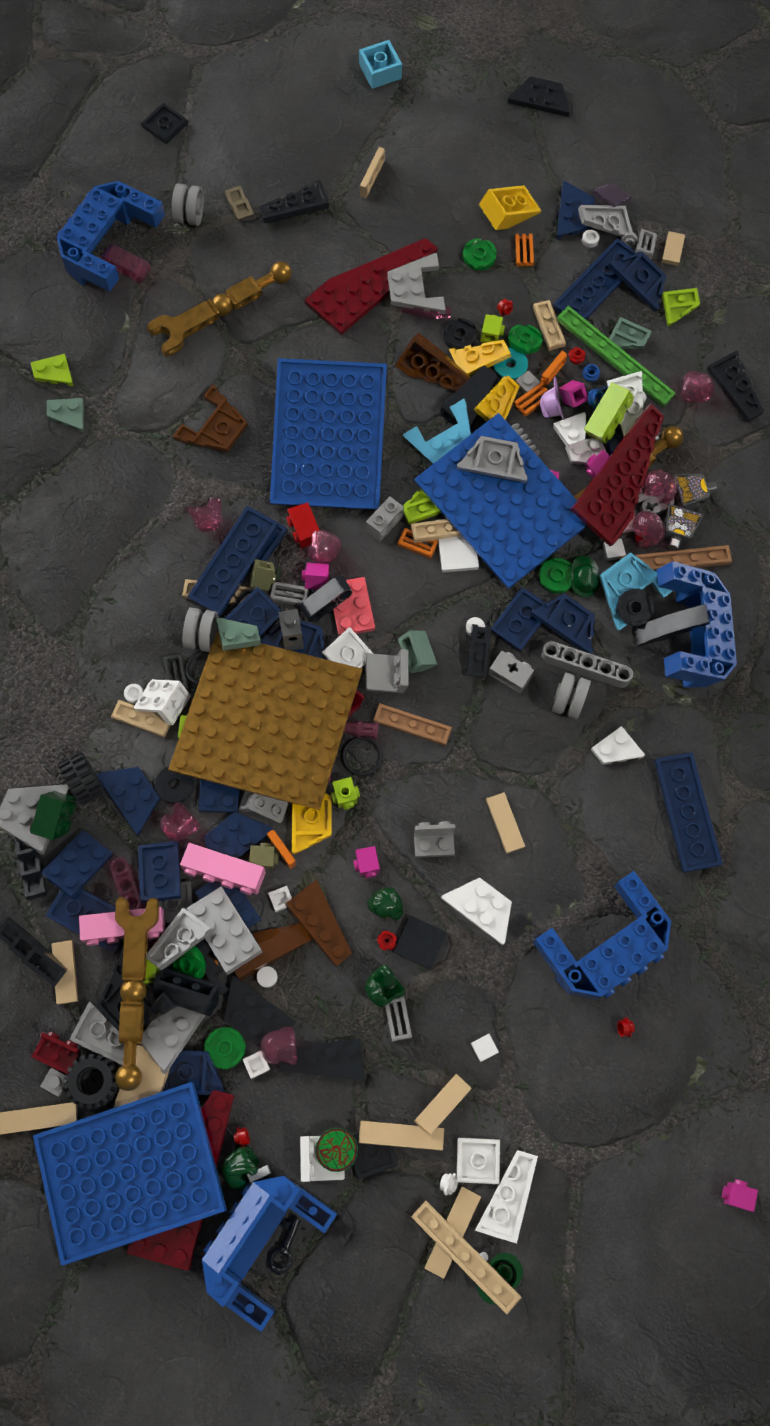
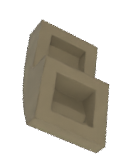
[225,185,253,220]

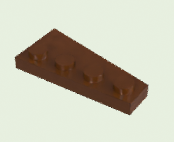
[285,879,352,967]

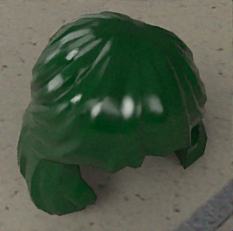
[367,887,403,920]
[365,965,405,1007]
[222,1147,259,1190]

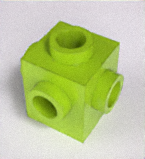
[331,777,360,810]

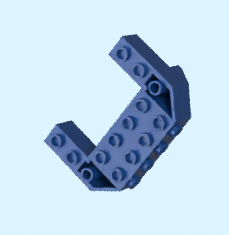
[57,181,165,292]
[657,561,737,688]
[533,871,671,1000]
[202,1176,337,1332]

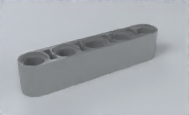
[541,641,633,688]

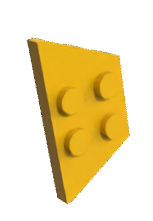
[292,793,332,854]

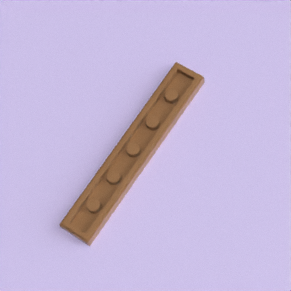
[619,545,732,572]

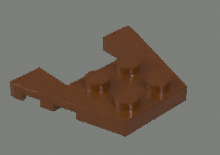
[173,384,248,452]

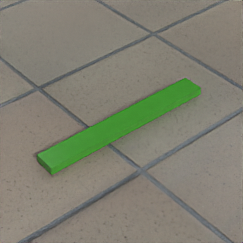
[556,306,676,408]

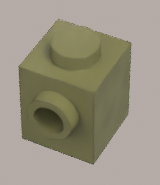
[249,559,276,591]
[249,843,279,870]

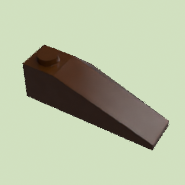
[395,333,471,391]
[235,923,311,981]

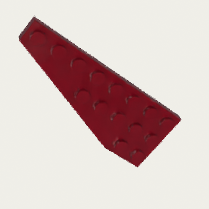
[305,238,438,335]
[570,403,664,546]
[127,1090,235,1271]

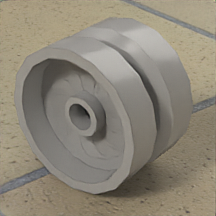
[171,183,204,226]
[182,607,218,652]
[551,672,591,720]

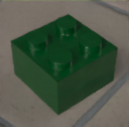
[30,791,77,840]

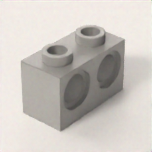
[366,496,404,542]

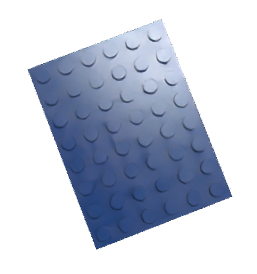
[270,358,387,510]
[414,413,587,590]
[33,1082,227,1266]

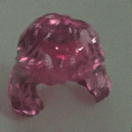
[680,370,714,403]
[642,470,677,504]
[188,498,222,532]
[632,511,665,548]
[308,530,342,564]
[160,802,200,841]
[261,1027,297,1065]

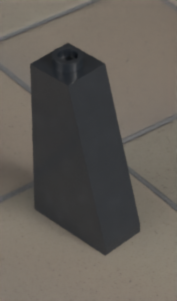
[441,365,497,431]

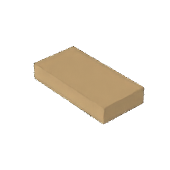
[661,231,685,266]

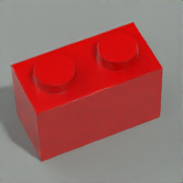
[286,502,321,548]

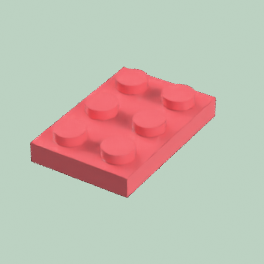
[333,577,375,636]

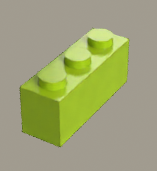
[584,382,634,444]

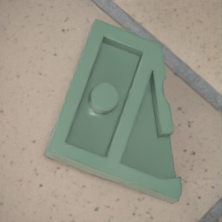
[609,317,652,349]
[47,398,84,432]
[216,618,261,650]

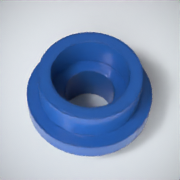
[582,364,600,382]
[588,389,604,407]

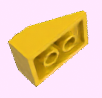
[479,185,541,230]

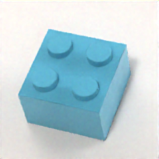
[359,40,402,89]

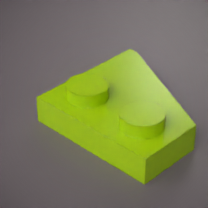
[662,288,700,326]
[30,354,74,386]
[403,490,441,525]

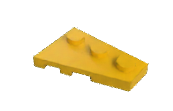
[449,340,511,376]
[474,375,520,422]

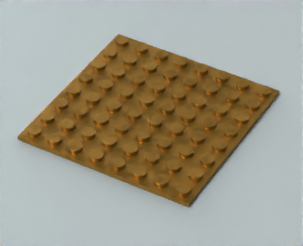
[168,632,362,810]

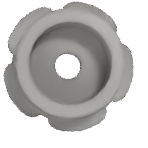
[621,232,638,248]

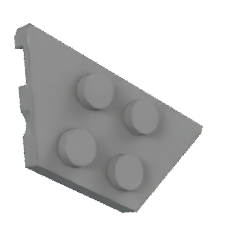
[457,436,527,483]
[141,1007,205,1075]

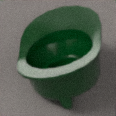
[571,556,600,598]
[477,1253,523,1305]

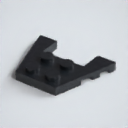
[97,948,179,1031]

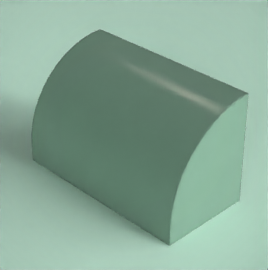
[398,630,437,673]

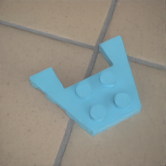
[403,399,471,464]
[599,553,673,631]

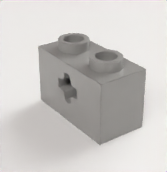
[488,650,534,694]

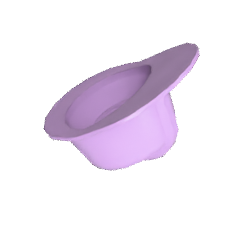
[540,377,564,419]

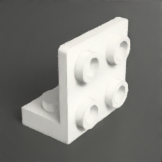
[134,679,191,725]
[300,1136,345,1182]

